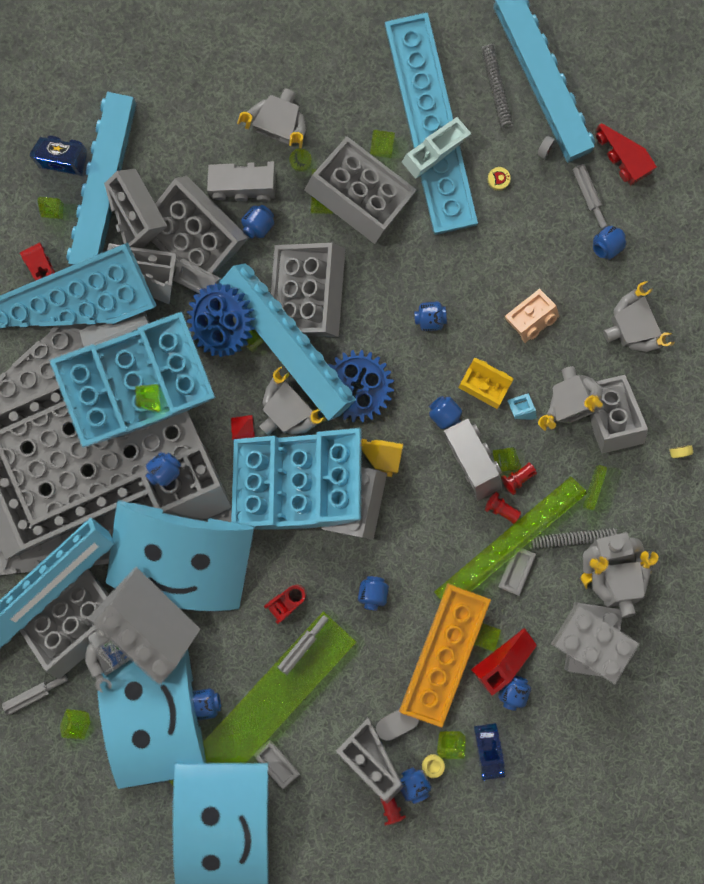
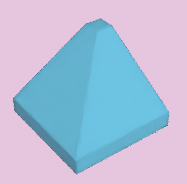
[508,393,537,420]

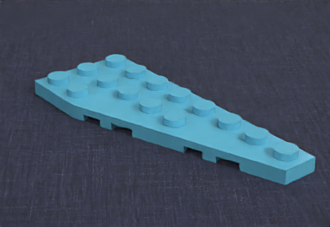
[0,242,157,328]

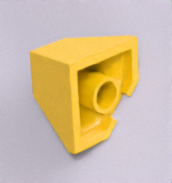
[361,439,403,477]

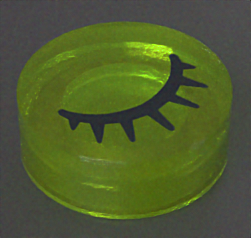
[289,148,312,172]

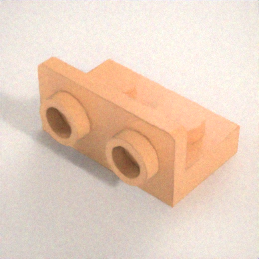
[505,289,559,343]

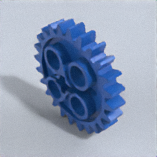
[186,283,255,357]
[328,350,394,423]

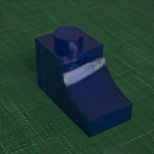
[474,723,505,780]

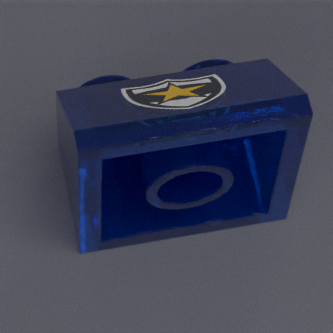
[30,135,87,176]

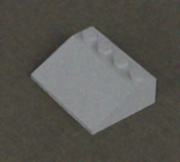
[304,136,417,244]
[151,176,249,274]
[271,243,345,337]
[87,567,200,685]
[19,569,110,679]

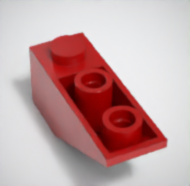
[595,123,657,186]
[471,628,537,696]

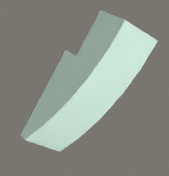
[402,117,471,179]

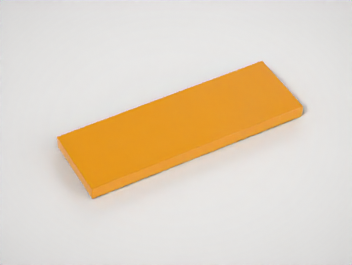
[399,584,491,728]

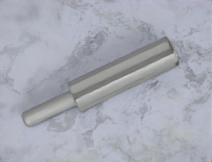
[572,164,607,229]
[277,615,328,675]
[2,675,68,716]

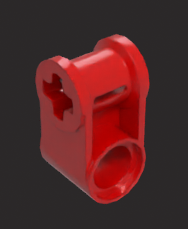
[20,242,55,281]
[263,584,307,624]

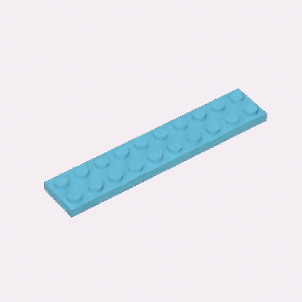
[385,12,478,235]

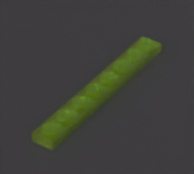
[434,476,587,600]

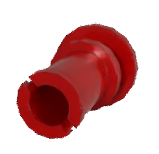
[501,463,537,495]
[485,492,521,524]
[380,797,406,825]

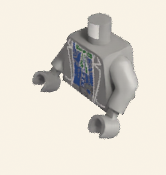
[85,626,130,693]

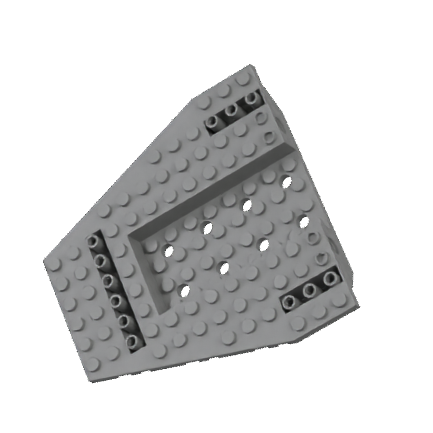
[0,311,232,575]

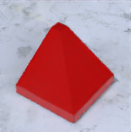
[231,415,255,440]

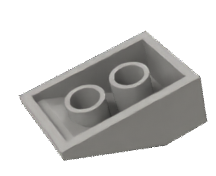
[589,375,648,454]

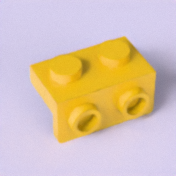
[458,358,514,409]

